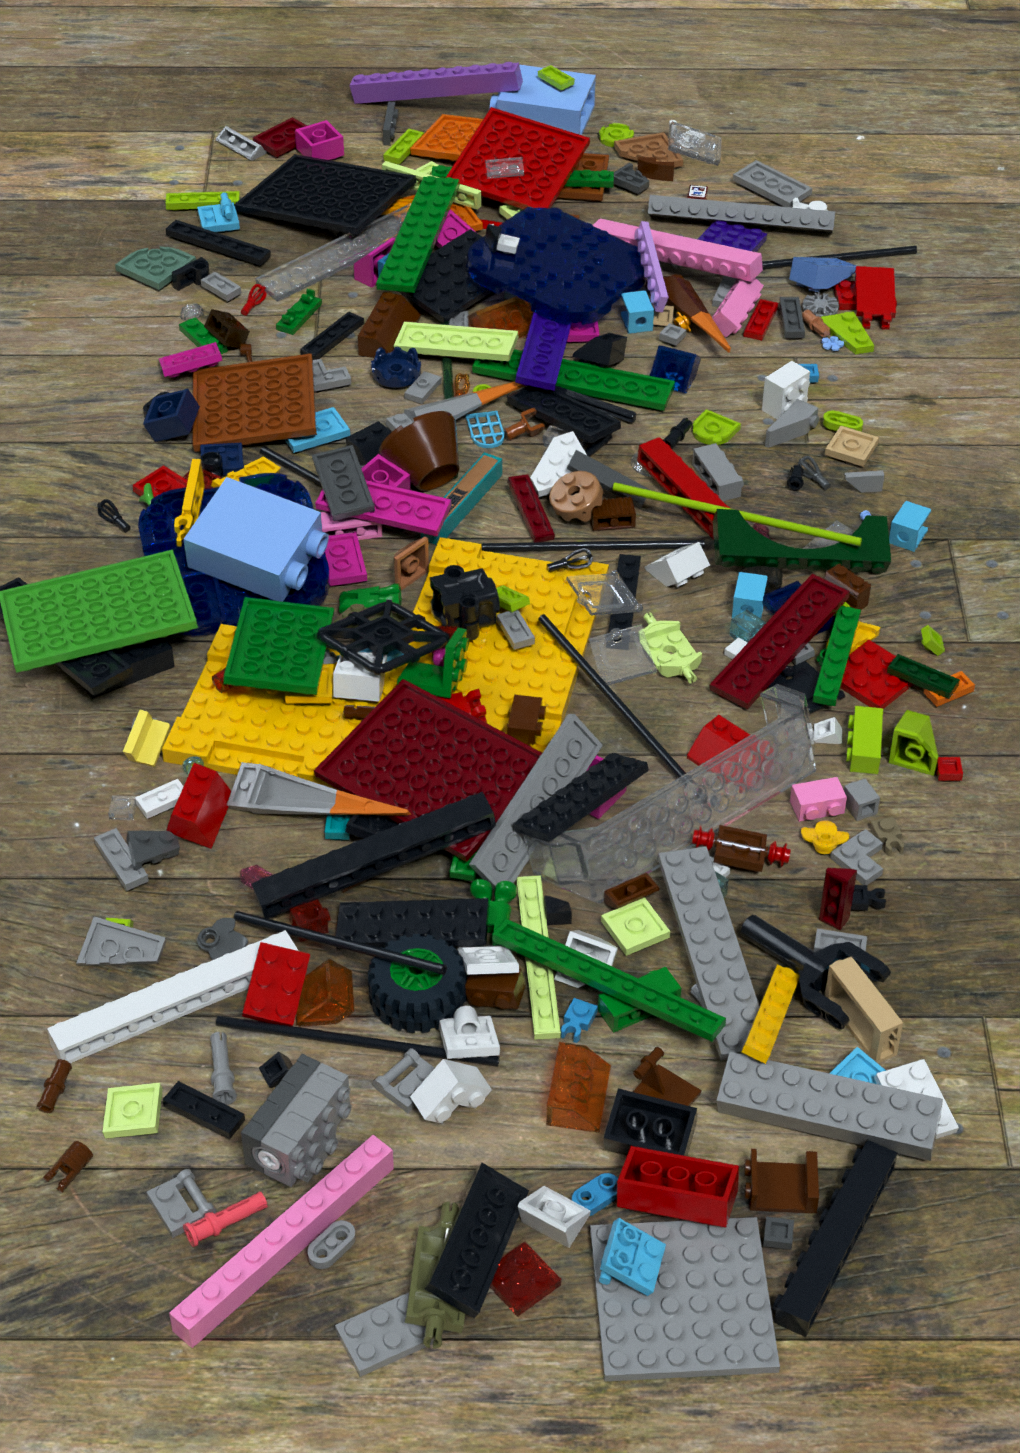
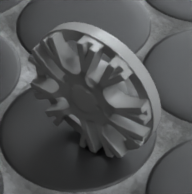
[802,292,839,317]

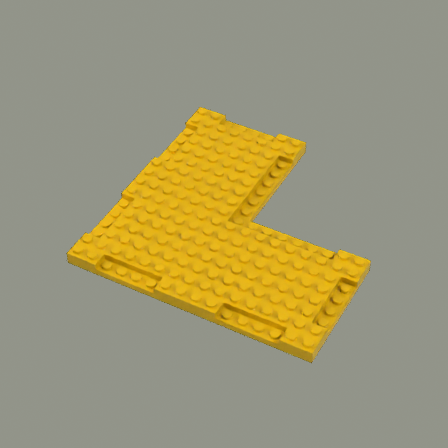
[162,537,609,790]

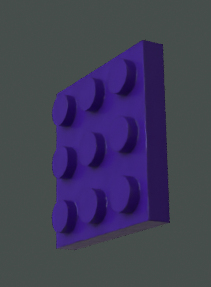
[697,220,767,252]

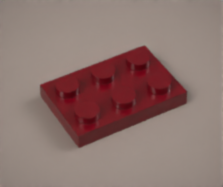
[253,117,307,157]

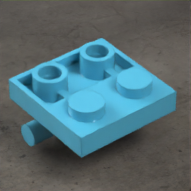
[197,193,240,232]
[599,1218,666,1296]

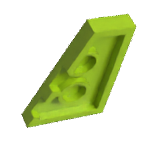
[821,312,874,355]

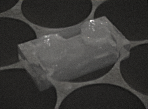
[485,157,524,179]

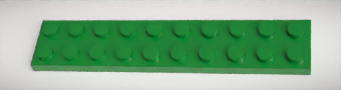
[376,176,460,293]
[472,349,675,411]

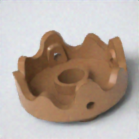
[549,471,604,522]

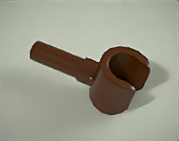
[240,344,253,362]

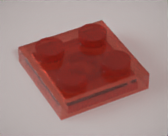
[490,1242,561,1317]

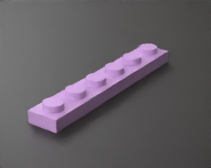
[634,221,669,312]

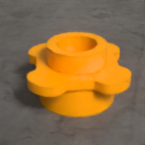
[674,312,691,332]

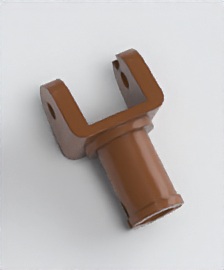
[504,408,546,440]

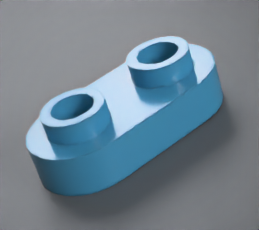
[572,1173,618,1216]

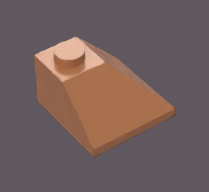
[394,537,429,591]

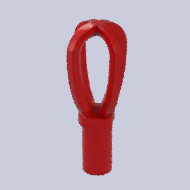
[241,284,267,316]

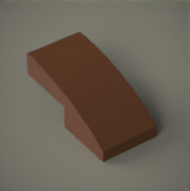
[637,157,674,182]

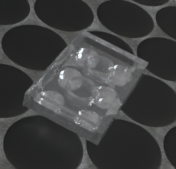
[668,121,722,166]

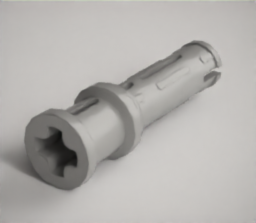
[210,1032,237,1105]

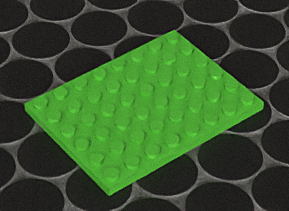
[0,550,198,673]

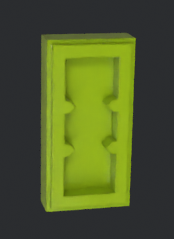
[538,65,575,90]
[496,585,530,612]

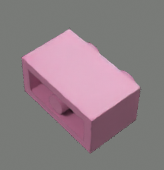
[790,777,847,822]

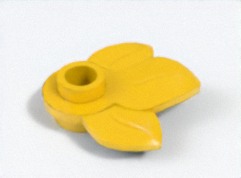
[801,820,849,854]

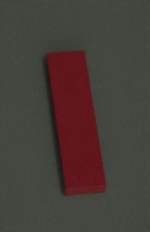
[507,474,555,542]

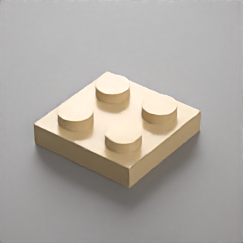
[825,426,879,467]

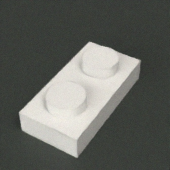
[135,779,184,819]

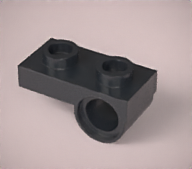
[172,257,210,291]

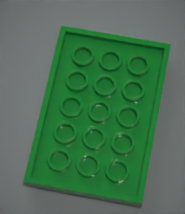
[223,597,334,695]

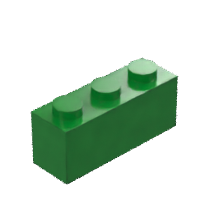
[598,967,682,1033]

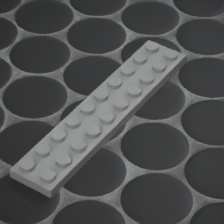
[658,846,772,1061]

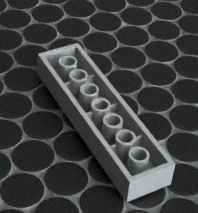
[717,1052,943,1161]

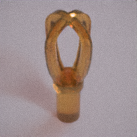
[455,373,470,396]

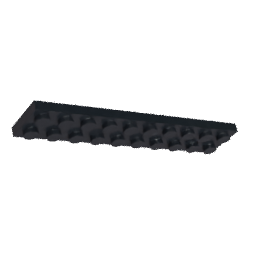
[0,577,133,696]

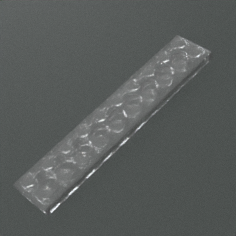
[255,203,411,302]

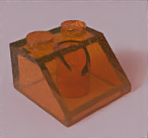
[296,959,354,1027]

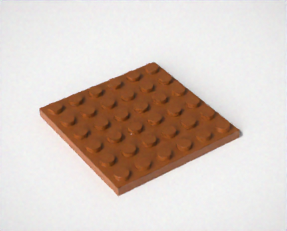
[193,353,317,452]

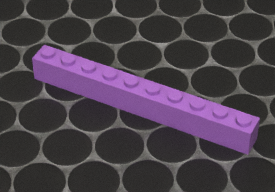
[349,62,523,104]

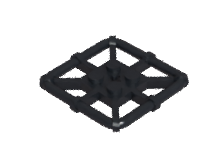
[317,600,450,676]

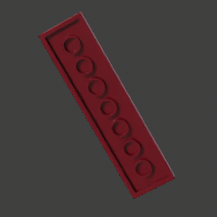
[710,574,850,710]

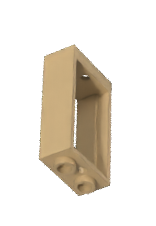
[825,956,903,1063]

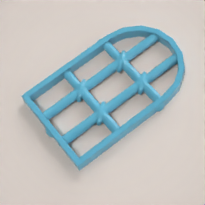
[465,411,505,448]

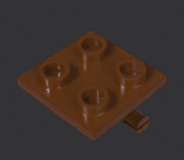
[633,1047,702,1106]

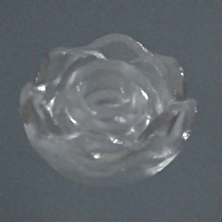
[180,303,204,321]

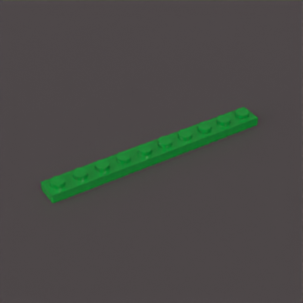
[431,165,614,188]
[492,919,726,1042]

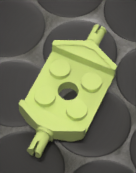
[638,612,702,683]

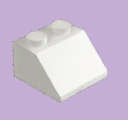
[645,542,710,587]

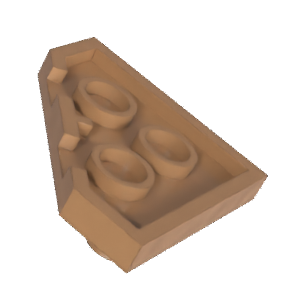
[614,132,683,168]

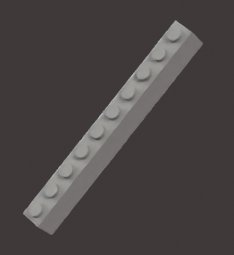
[648,195,835,233]

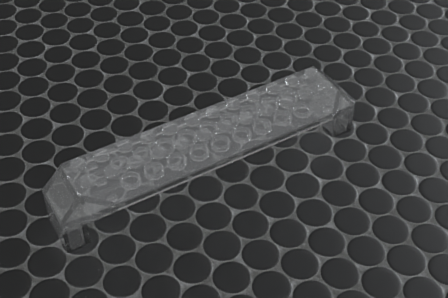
[523,684,816,904]

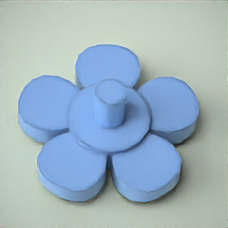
[821,336,844,351]

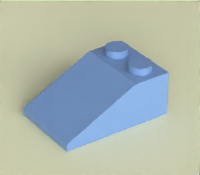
[789,257,857,292]

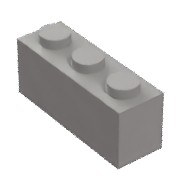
[692,443,744,501]

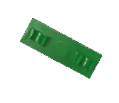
[276,288,322,335]

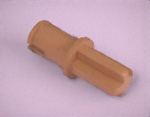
[802,310,831,337]

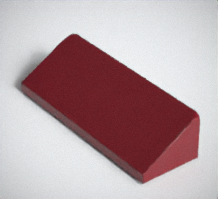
[819,868,857,930]

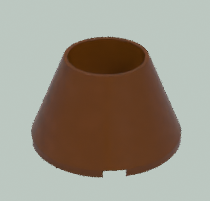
[379,411,459,491]

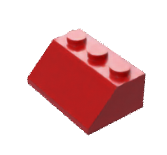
[687,715,773,794]
[166,763,231,849]

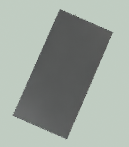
[312,445,375,521]

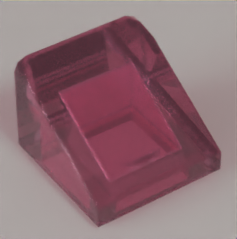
[240,865,273,889]

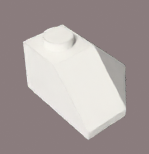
[554,930,618,988]

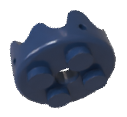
[371,347,421,388]

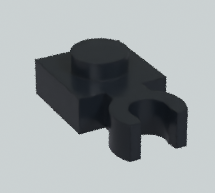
[851,885,886,911]

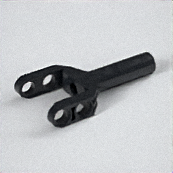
[740,915,891,1030]

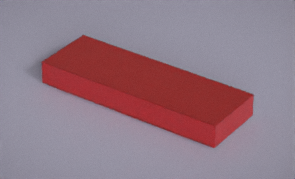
[743,299,779,341]

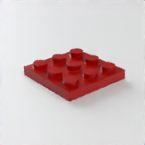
[840,640,914,709]

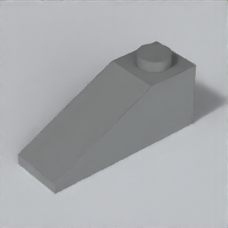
[765,399,819,448]

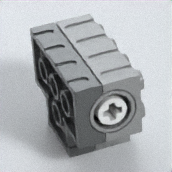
[241,1054,352,1187]

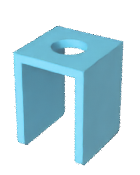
[621,291,654,334]
[889,501,931,552]
[732,572,768,622]

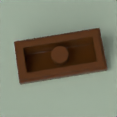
[604,873,660,909]

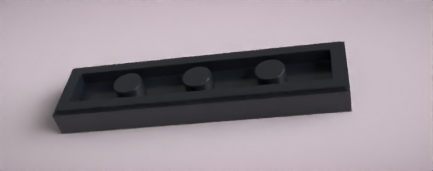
[300,312,364,360]

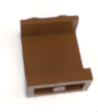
[744,1149,819,1214]

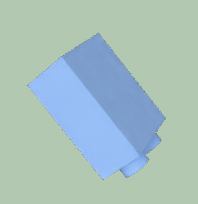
[489,65,596,135]
[184,477,329,602]

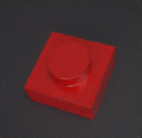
[936,757,963,781]

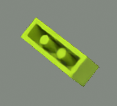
[846,706,883,774]

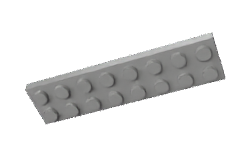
[469,714,603,891]

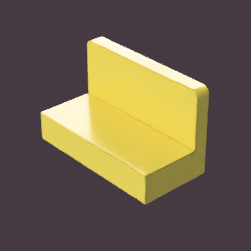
[123,710,171,767]

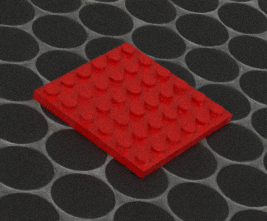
[446,107,590,216]

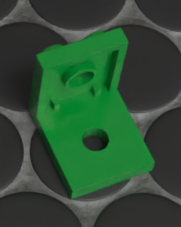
[397,628,469,698]

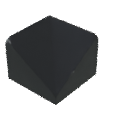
[544,895,572,925]

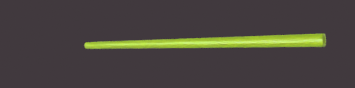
[613,482,862,547]

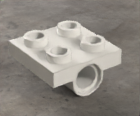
[439,1006,500,1059]

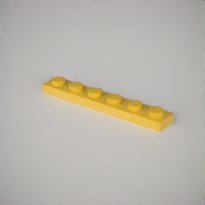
[741,964,800,1064]

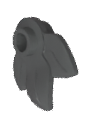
[197,918,248,960]

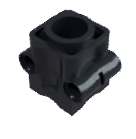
[430,565,500,641]

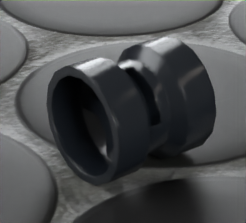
[201,452,223,481]

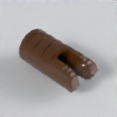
[43,1141,93,1193]

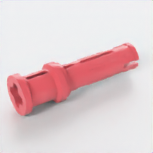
[183,1191,268,1247]

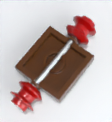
[691,825,791,872]

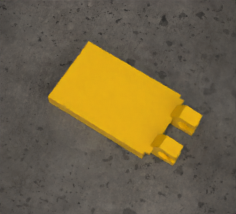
[174,459,205,547]

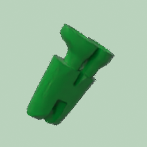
[339,583,402,614]
[470,879,517,946]

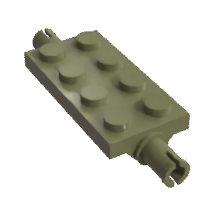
[405,1201,465,1349]

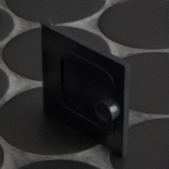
[767,661,845,720]

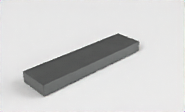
[566,450,650,509]

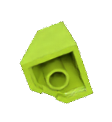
[889,710,938,776]

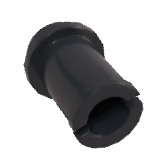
[787,465,804,491]

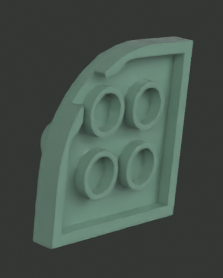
[115,246,196,290]

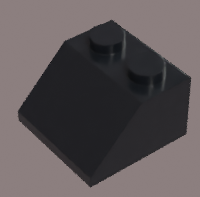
[346,421,392,466]

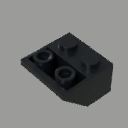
[573,333,627,367]

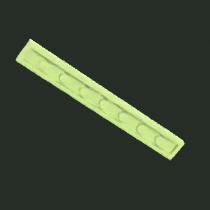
[516,875,561,1040]

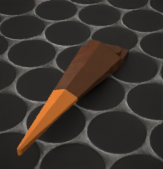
[645,274,731,353]

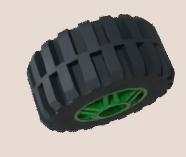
[368,934,466,1033]

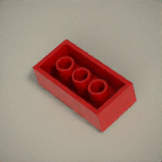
[617,1146,739,1228]

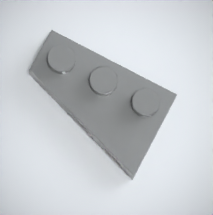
[76,916,167,966]

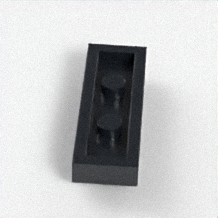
[163,1081,245,1139]

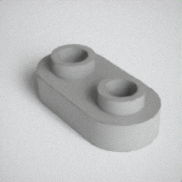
[307,1220,356,1269]

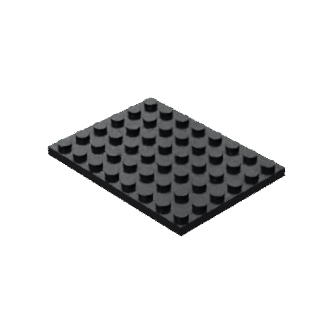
[234,154,417,235]

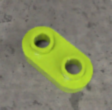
[823,410,863,432]

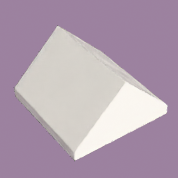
[518,1186,591,1248]

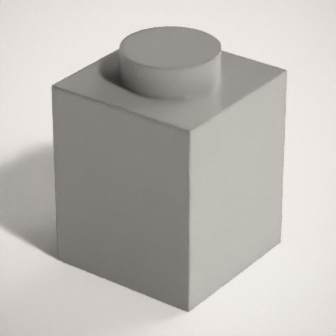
[844,779,880,821]

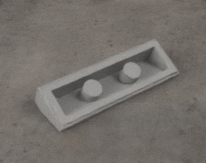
[215,126,267,161]

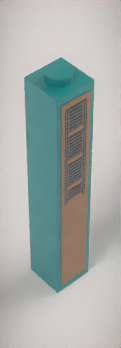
[421,452,502,545]

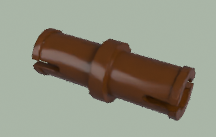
[37,1059,72,1113]

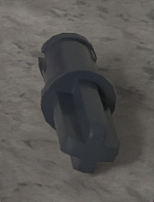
[663,418,692,449]

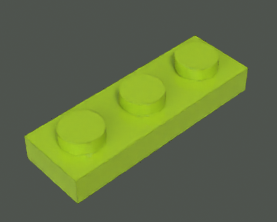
[383,129,424,165]

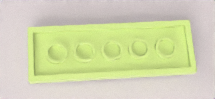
[394,322,519,361]

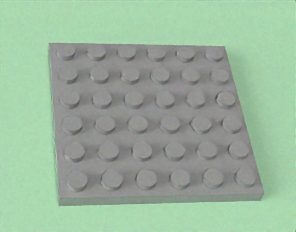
[590,1217,780,1382]

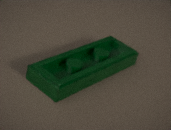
[887,654,960,699]

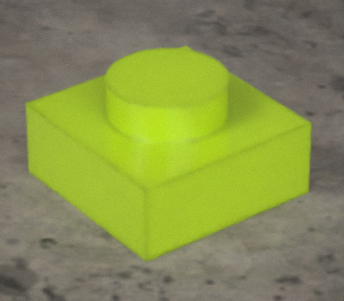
[921,625,945,656]

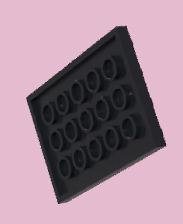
[398,229,525,323]

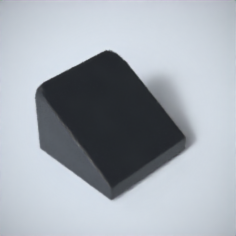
[485,224,502,253]
[259,1052,293,1088]

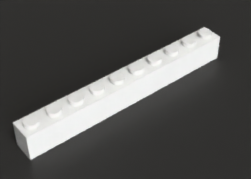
[47,930,299,1063]

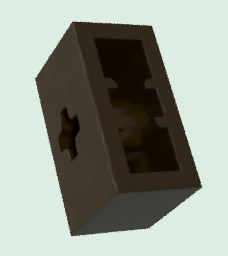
[204,309,250,348]

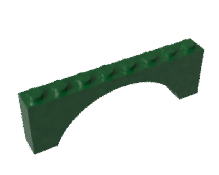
[713,509,891,574]

